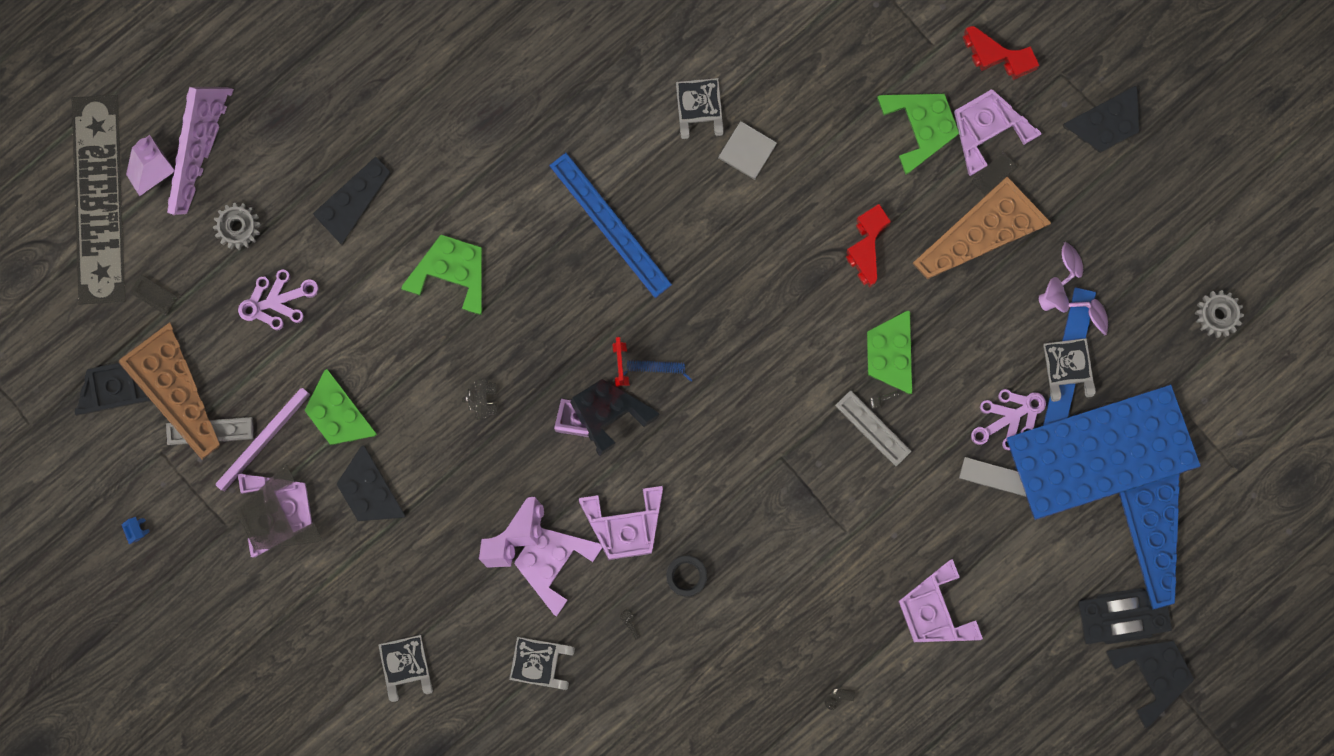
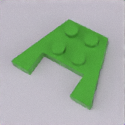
[877,94,959,175]
[401,235,482,315]

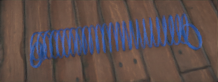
[624,360,692,382]

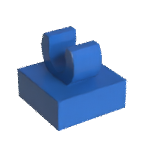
[121,517,150,544]

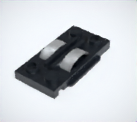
[1078,588,1172,644]

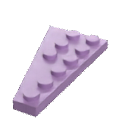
[167,87,234,215]

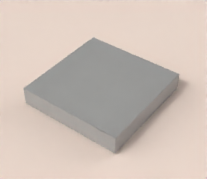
[718,121,777,180]

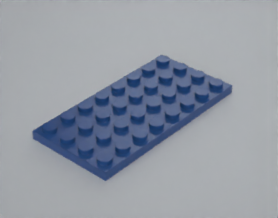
[1006,385,1200,520]

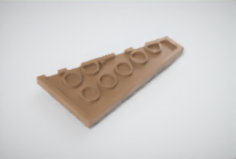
[913,177,1051,279]
[119,322,220,460]

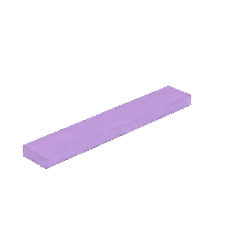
[216,388,310,492]

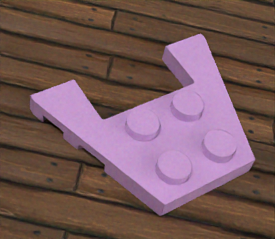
[954,89,1041,176]
[238,474,313,558]
[579,486,663,560]
[514,528,602,616]
[898,559,983,642]

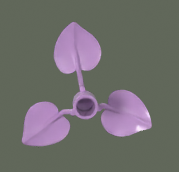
[1039,242,1108,336]

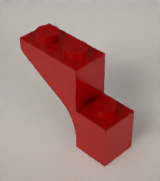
[963,26,1039,80]
[846,204,891,288]

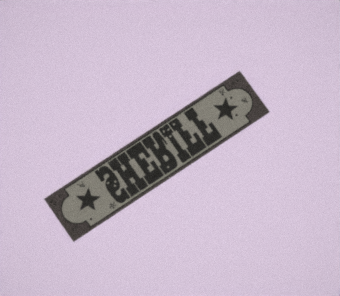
[71,95,125,305]

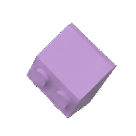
[126,135,175,196]

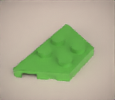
[867,311,912,394]
[304,369,377,445]

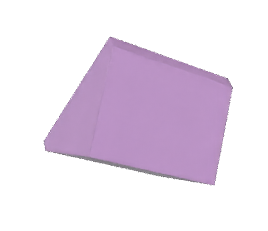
[555,399,589,437]

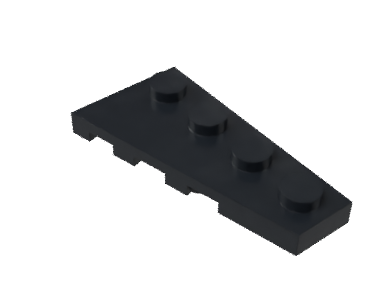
[313,157,391,245]

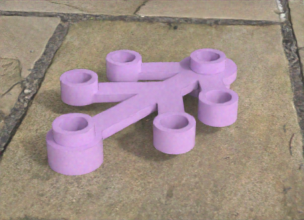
[238,270,319,330]
[971,389,1046,451]

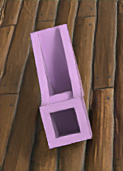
[479,497,544,567]

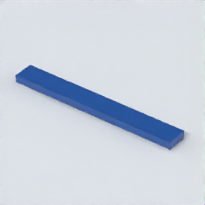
[549,153,672,298]
[1043,287,1096,426]

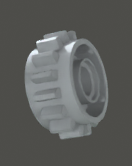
[213,203,261,250]
[1195,290,1244,338]

